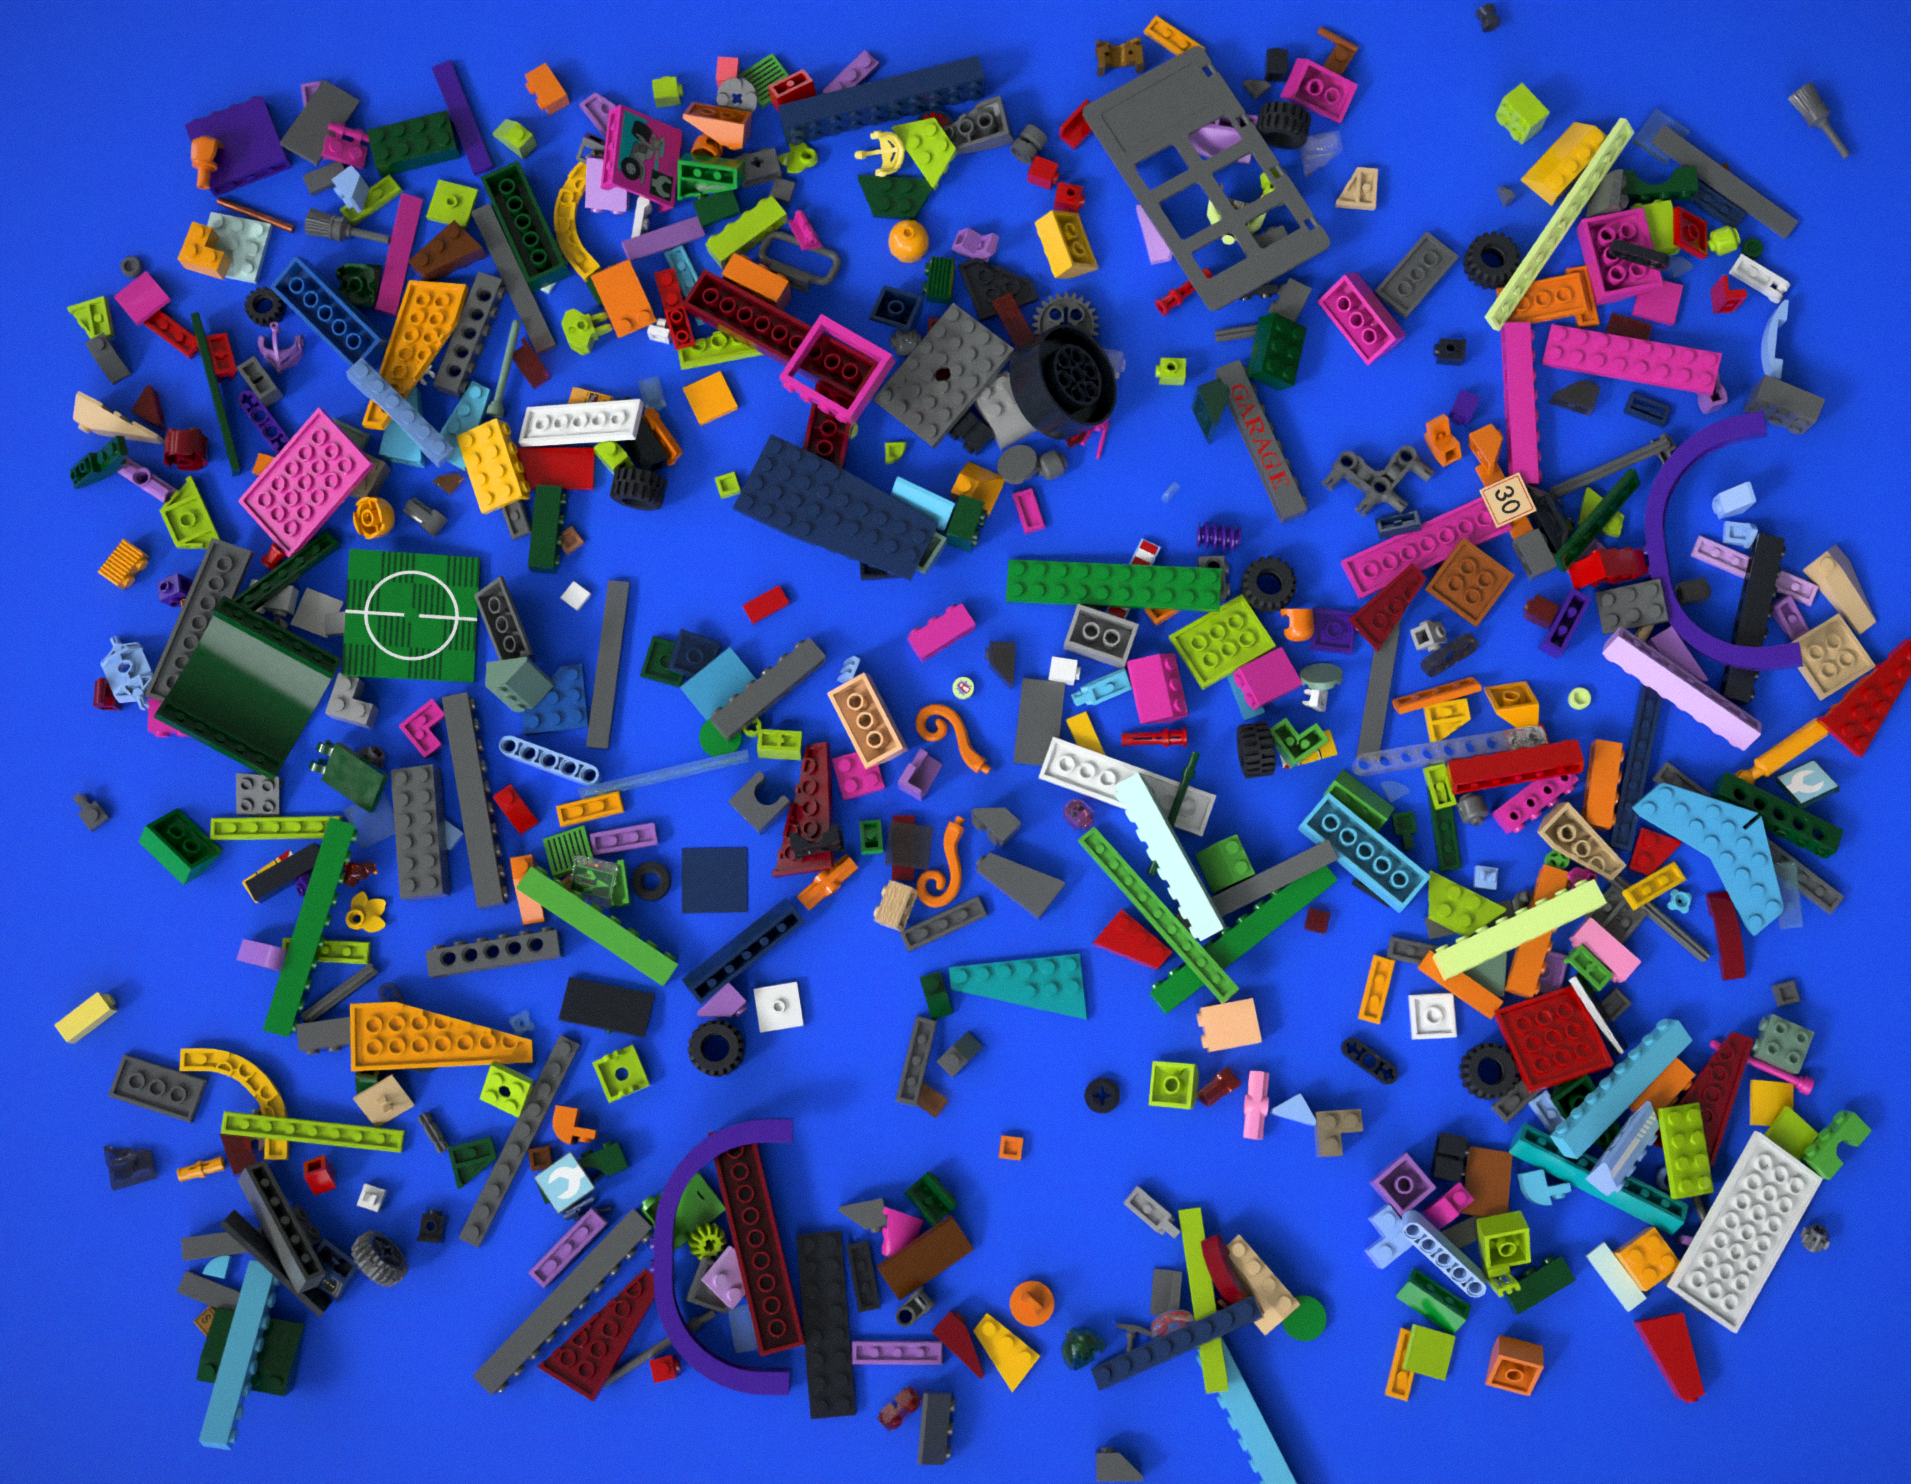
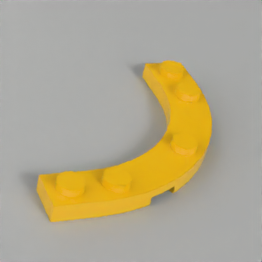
[554,151,603,282]
[180,1048,290,1160]

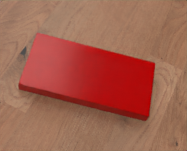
[516,448,595,490]

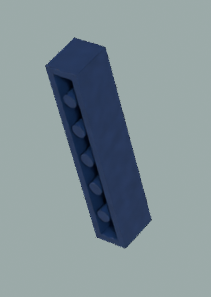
[682,897,805,1004]

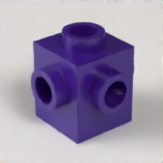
[158,573,193,608]

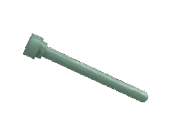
[486,320,521,418]

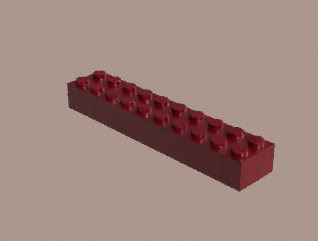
[682,269,879,403]
[708,1131,806,1357]

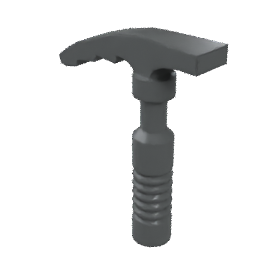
[1116,1324,1158,1353]

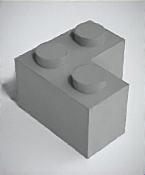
[325,673,379,730]

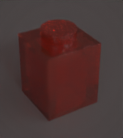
[1522,594,1559,629]

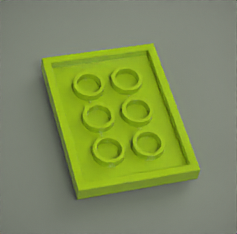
[1169,594,1276,691]

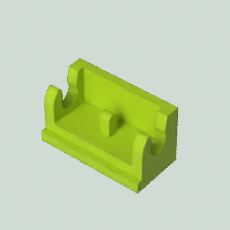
[757,729,803,760]

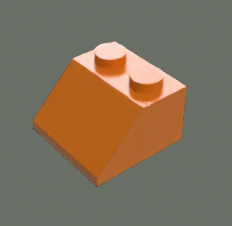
[1485,1335,1544,1396]

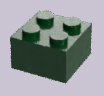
[946,494,987,553]

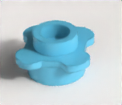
[1667,889,1692,914]

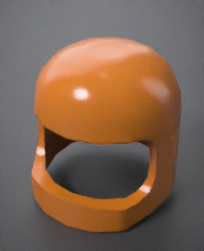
[691,133,723,158]
[1280,609,1314,642]

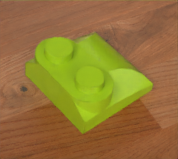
[1148,1061,1199,1110]

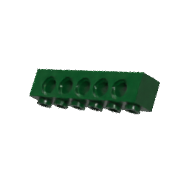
[1710,772,1844,859]

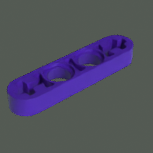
[238,390,290,455]

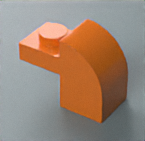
[1424,414,1462,467]
[553,1105,599,1145]

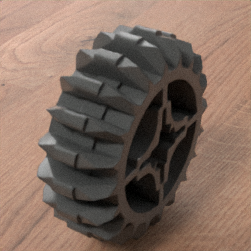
[351,1230,409,1287]

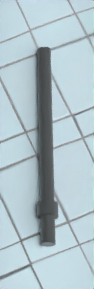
[603,1309,717,1389]

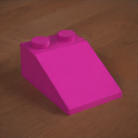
[1280,58,1358,124]

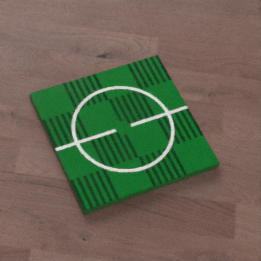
[341,549,480,683]

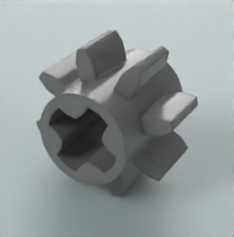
[358,745,385,769]
[1800,1224,1831,1253]

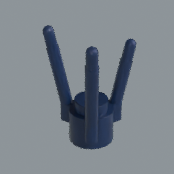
[562,1172,613,1221]

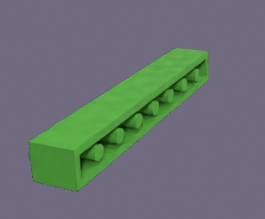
[516,866,678,986]

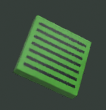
[739,53,789,109]
[542,825,596,879]

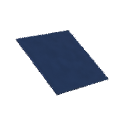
[682,847,747,913]

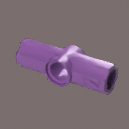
[117,457,176,504]

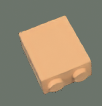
[1196,998,1262,1053]

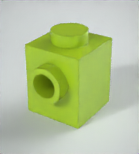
[652,76,684,108]
[1155,358,1186,385]

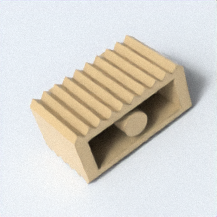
[874,880,918,932]

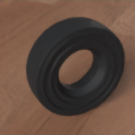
[631,862,671,901]

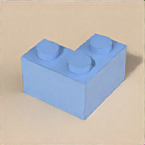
[1365,1204,1413,1269]

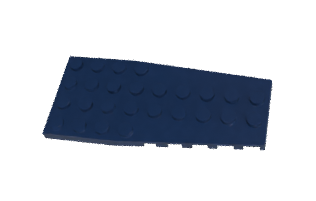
[733,434,938,581]

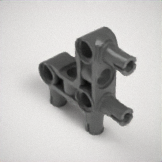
[1321,445,1435,517]

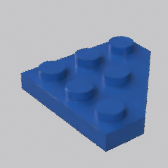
[522,664,589,736]

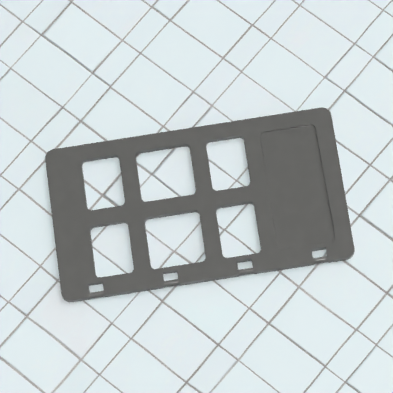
[1082,46,1330,311]

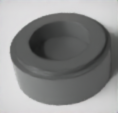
[120,256,143,278]

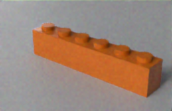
[1505,864,1571,999]

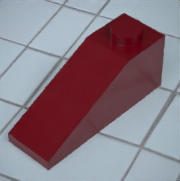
[931,1310,984,1379]

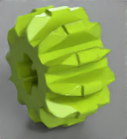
[687,1222,727,1261]

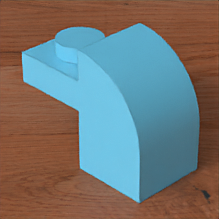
[1517,1169,1572,1205]

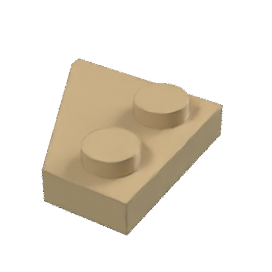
[1335,167,1378,211]

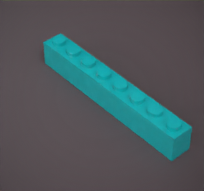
[1508,1123,1689,1235]

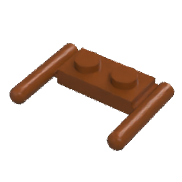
[1317,27,1359,76]

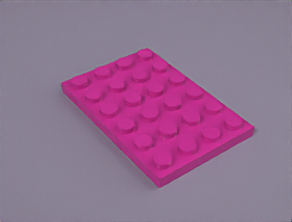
[238,407,375,558]

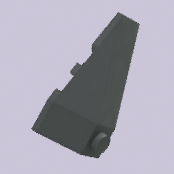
[942,96,1014,155]

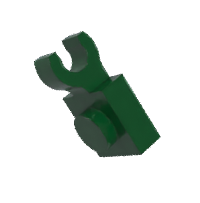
[1391,811,1417,851]

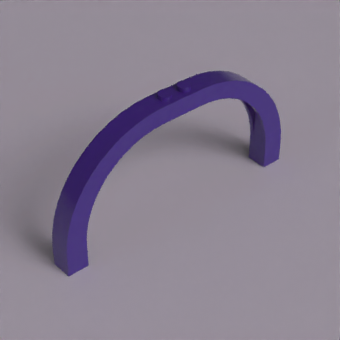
[1643,411,1803,671]
[650,1118,793,1395]

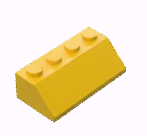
[1521,122,1607,206]

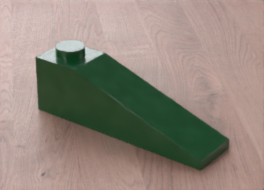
[1550,1074,1621,1151]

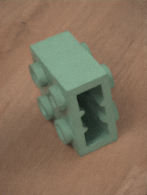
[1750,1014,1815,1074]

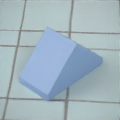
[1269,1093,1316,1126]

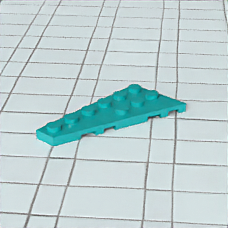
[949,954,1087,1020]

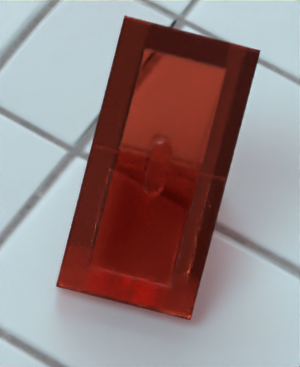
[131,385,167,431]

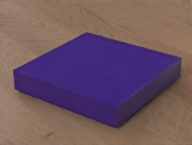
[1309,607,1357,655]

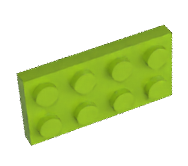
[1657,1103,1714,1199]

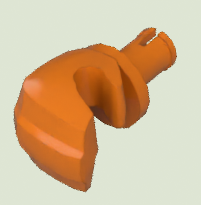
[191,135,224,190]

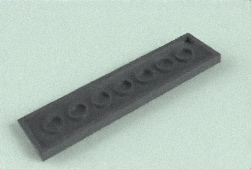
[145,538,254,702]

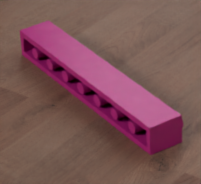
[1501,322,1542,487]

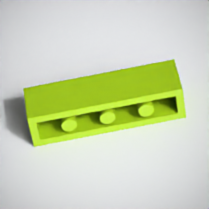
[705,195,788,270]

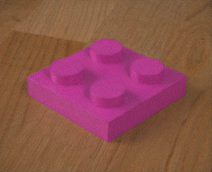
[832,752,885,801]

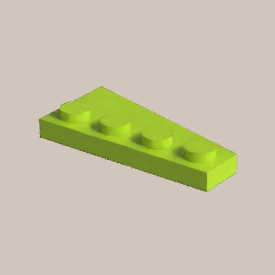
[678,330,764,370]

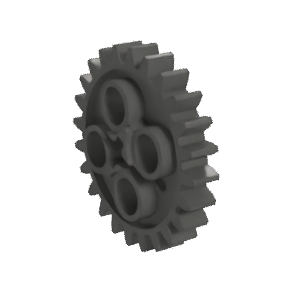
[1032,292,1100,337]

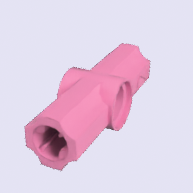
[1243,1071,1269,1140]

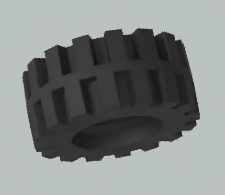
[244,286,286,327]

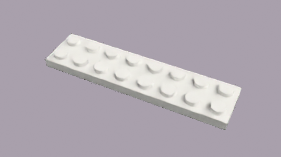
[1038,737,1216,837]

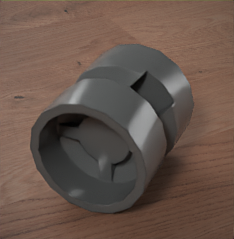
[1010,124,1048,165]

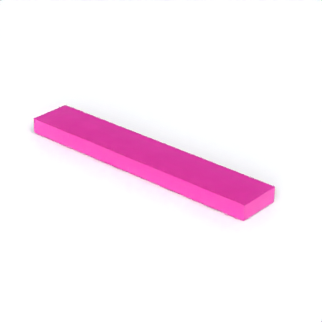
[374,193,423,317]

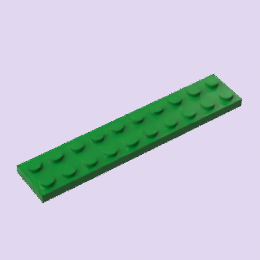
[1006,559,1222,612]

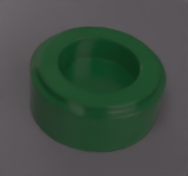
[1740,238,1763,260]

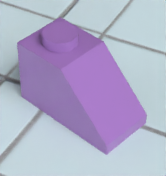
[696,982,748,1018]

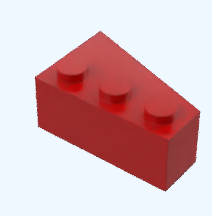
[1568,547,1648,590]

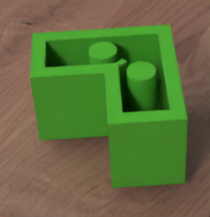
[1270,718,1329,769]

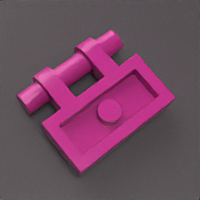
[322,122,369,169]

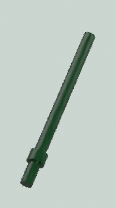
[1147,751,1200,876]

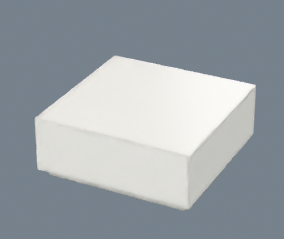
[560,581,591,611]

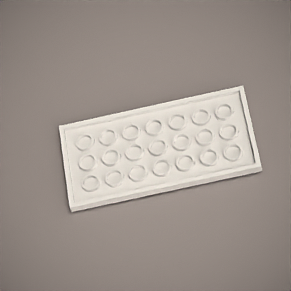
[1667,1131,1823,1334]

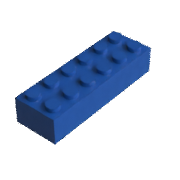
[270,255,389,367]

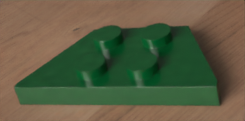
[857,175,933,220]

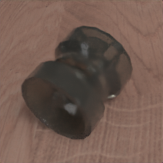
[1475,3,1502,33]

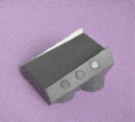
[1586,169,1629,218]

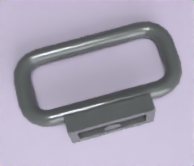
[758,231,841,294]

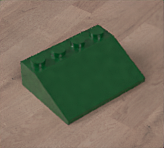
[196,1307,305,1397]

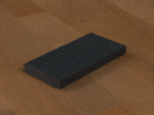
[558,977,655,1038]

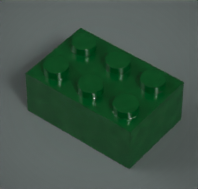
[1246,312,1307,391]

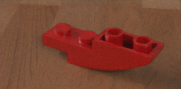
[654,268,696,351]

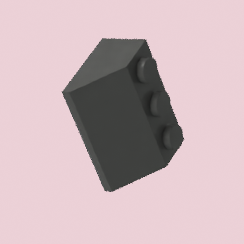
[917,1390,955,1465]

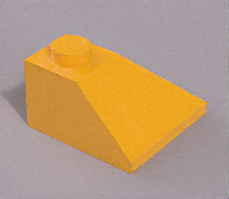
[951,461,1005,516]
[1484,681,1539,729]

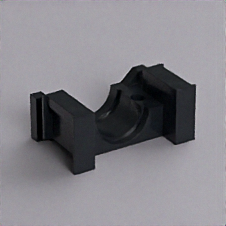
[789,824,845,860]

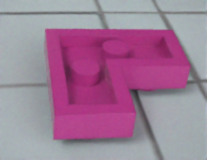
[398,699,445,759]

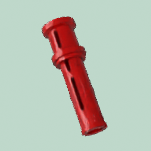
[1155,268,1213,316]
[1121,728,1187,748]

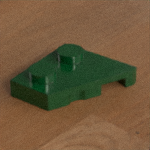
[448,1136,498,1189]

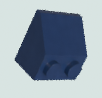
[869,285,923,332]

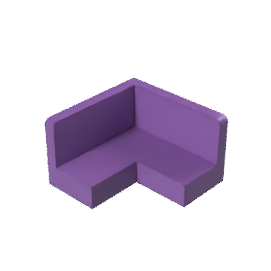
[898,748,942,801]

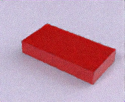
[742,585,790,625]

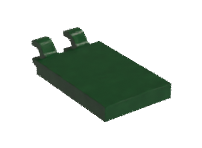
[309,740,389,813]

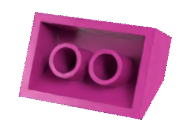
[1127,654,1189,724]

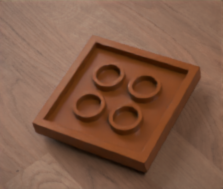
[1424,537,1515,627]

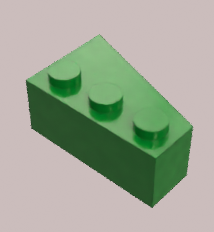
[677,153,745,200]

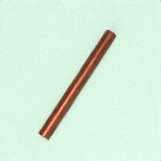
[217,197,295,233]

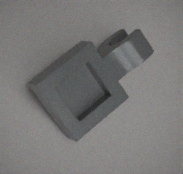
[72,792,111,832]

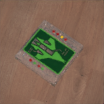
[568,855,619,907]

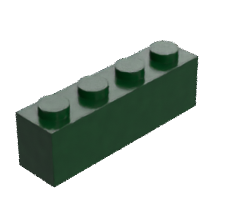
[528,485,568,574]

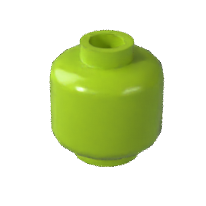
[1707,225,1741,256]

